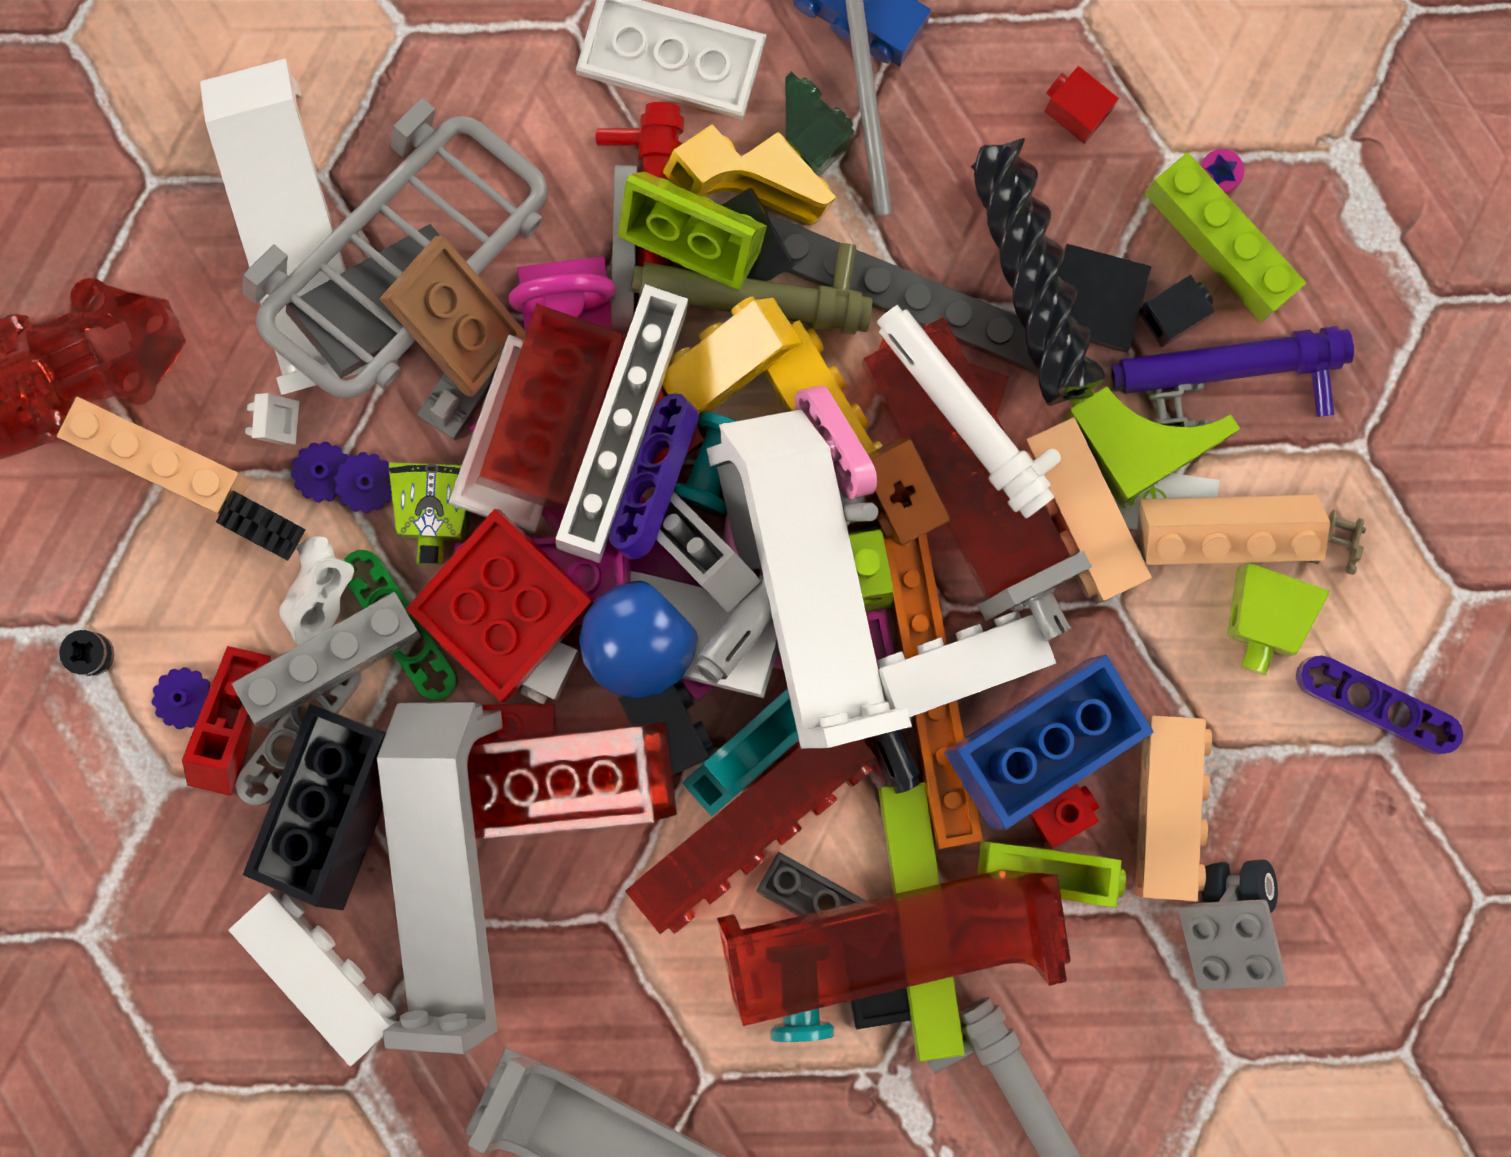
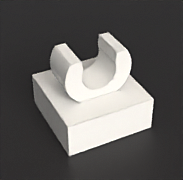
[245,393,299,445]

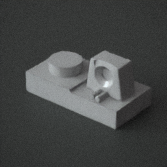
[417,370,496,441]

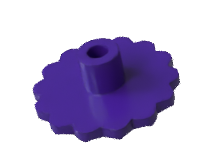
[291,442,348,503]
[334,452,392,514]
[151,667,210,729]

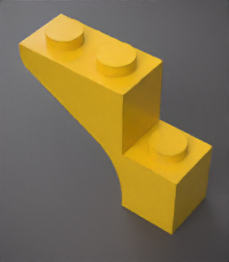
[663,124,836,225]

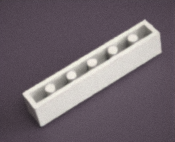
[556,284,688,563]

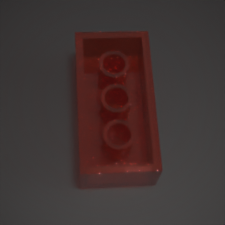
[475,303,623,512]

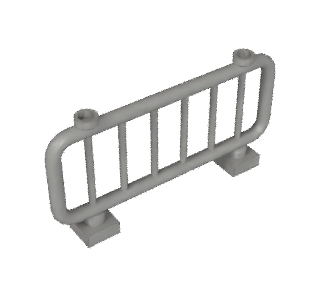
[242,98,548,399]

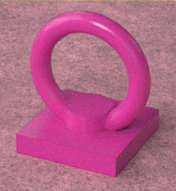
[509,256,616,353]

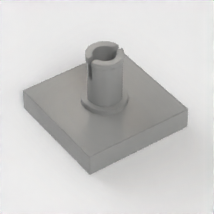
[978,551,1092,641]

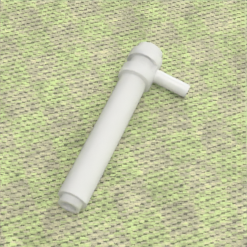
[876,305,1061,519]

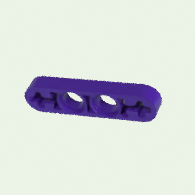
[609,393,699,559]
[1296,655,1463,754]

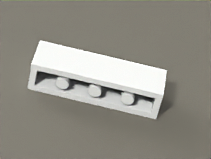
[877,610,1057,717]
[229,890,397,1067]

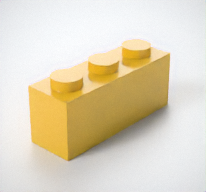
[662,296,802,414]

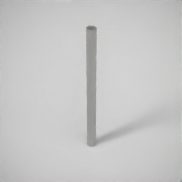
[845,0,892,216]

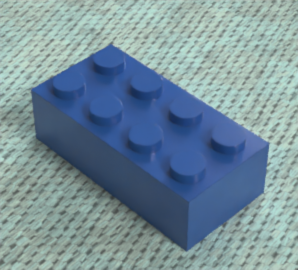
[944,654,1154,829]

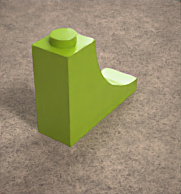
[1063,386,1240,506]

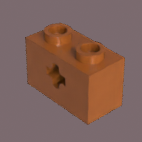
[865,437,950,545]

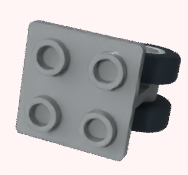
[1178,860,1287,990]

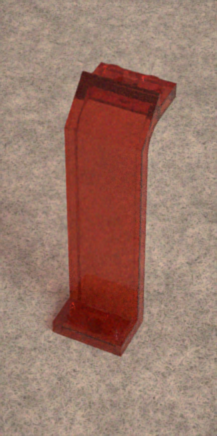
[717,870,1071,1026]

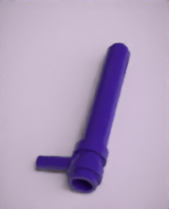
[1111,326,1354,417]

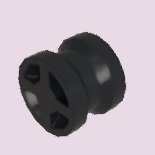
[59,630,115,676]

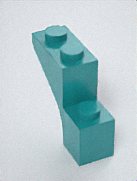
[682,688,799,817]

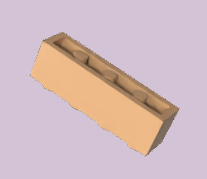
[56,397,250,515]
[1020,417,1152,604]
[1136,495,1330,565]
[1135,716,1212,901]

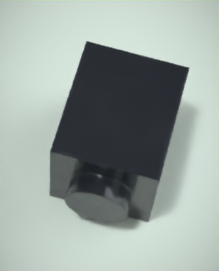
[1139,274,1215,348]

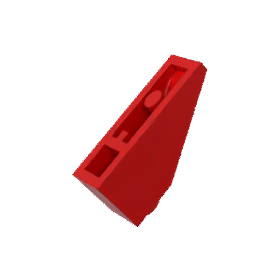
[182,646,271,796]

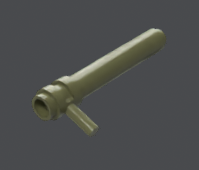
[630,243,872,335]

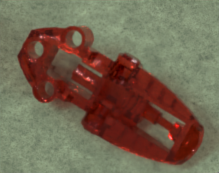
[0,278,186,460]

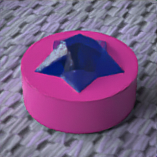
[1200,149,1244,194]

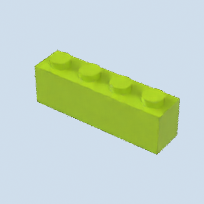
[1145,151,1306,323]

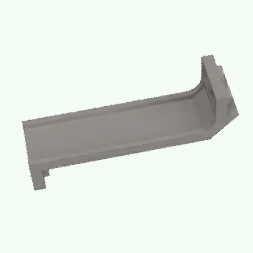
[377,702,503,1054]
[465,1049,725,1157]

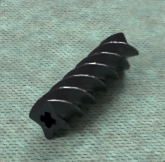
[971,138,1105,406]

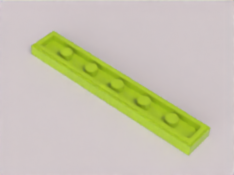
[878,782,965,1061]

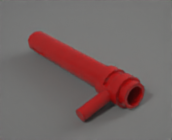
[596,102,684,314]

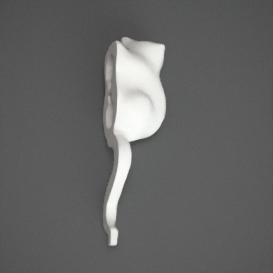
[264,536,354,730]

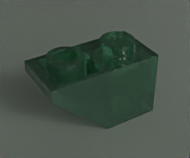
[784,71,855,177]

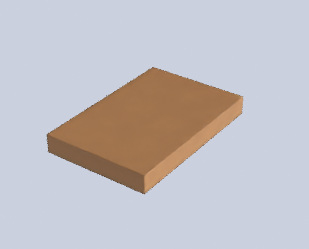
[379,235,527,396]

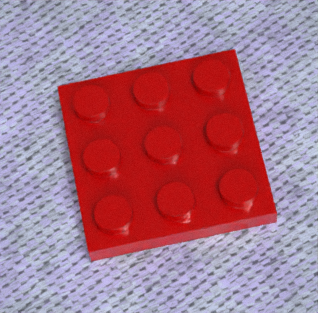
[406,509,595,703]

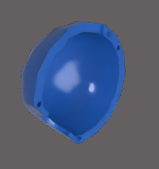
[579,580,698,698]

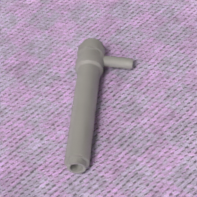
[695,487,878,684]
[927,997,1081,1157]

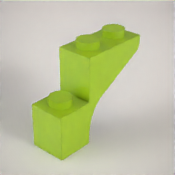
[976,841,1126,908]

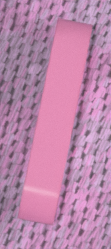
[795,385,877,499]

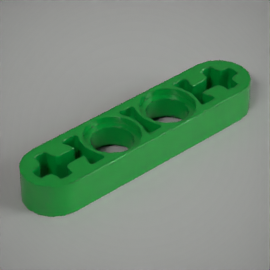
[344,550,458,701]

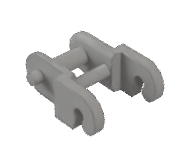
[1148,383,1210,427]

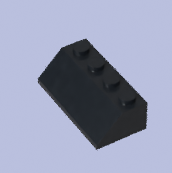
[243,704,386,911]

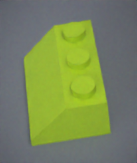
[617,172,767,291]

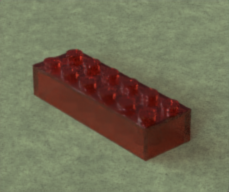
[861,316,1070,598]
[467,722,677,839]
[625,739,876,934]

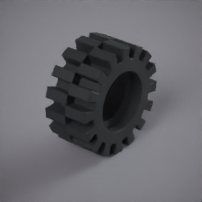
[216,491,306,561]

